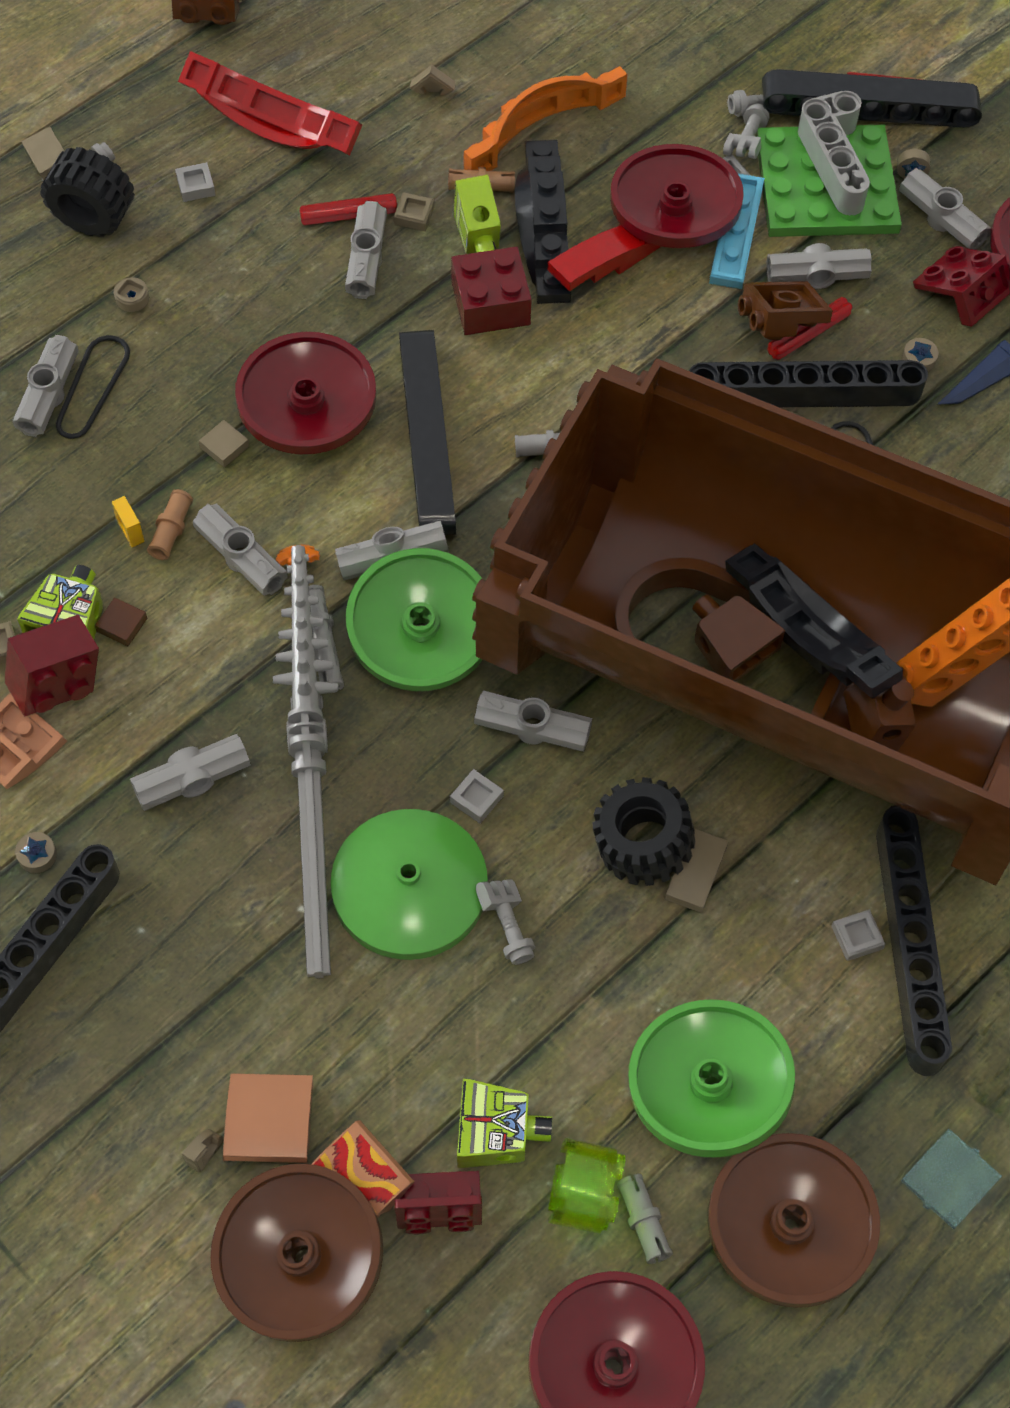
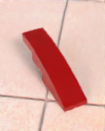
[548,225,662,291]

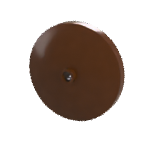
[708,1133,880,1308]
[210,1164,383,1342]

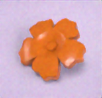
[275,545,320,566]

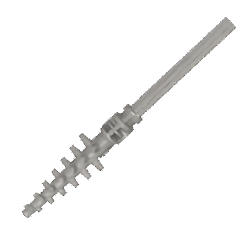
[273,545,338,978]

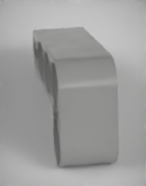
[798,91,870,216]

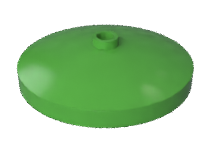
[346,548,483,691]
[331,809,488,960]
[628,1000,795,1158]

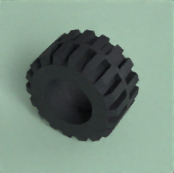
[40,147,135,237]
[592,777,695,886]

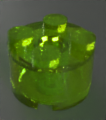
[548,1138,626,1234]

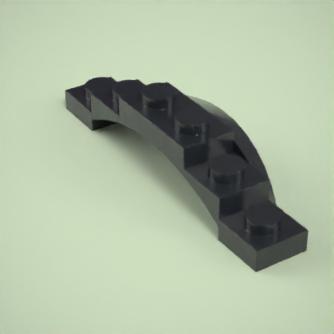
[515,140,571,304]
[725,543,903,699]

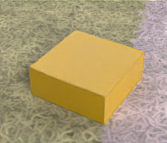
[112,496,145,547]

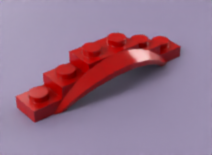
[178,51,362,156]

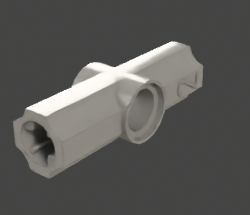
[899,168,991,250]
[345,201,387,299]
[766,243,872,289]
[13,335,78,437]
[193,503,288,596]
[335,521,449,581]
[474,691,593,752]
[130,734,251,811]

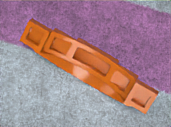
[464,66,628,171]

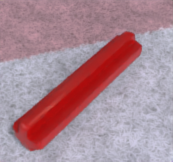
[300,193,397,226]
[767,297,853,360]

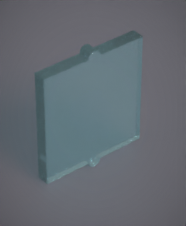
[901,1129,1002,1229]

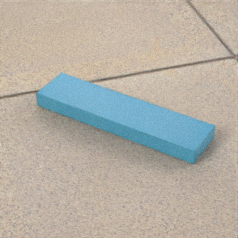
[709,173,765,289]

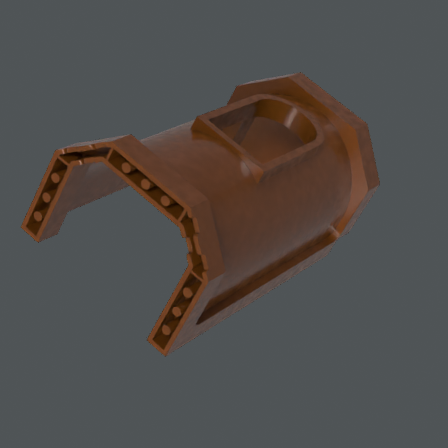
[472,358,1010,886]

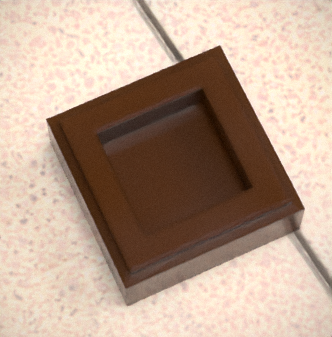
[95,597,148,647]

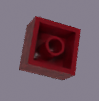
[451,246,532,335]
[5,614,99,717]

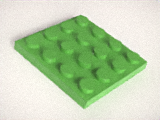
[756,124,902,237]

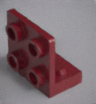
[913,246,1010,327]
[395,1171,482,1235]

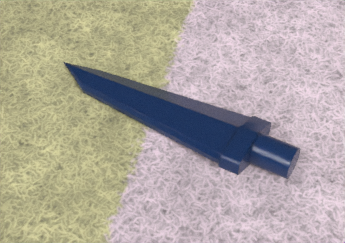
[938,340,1010,404]

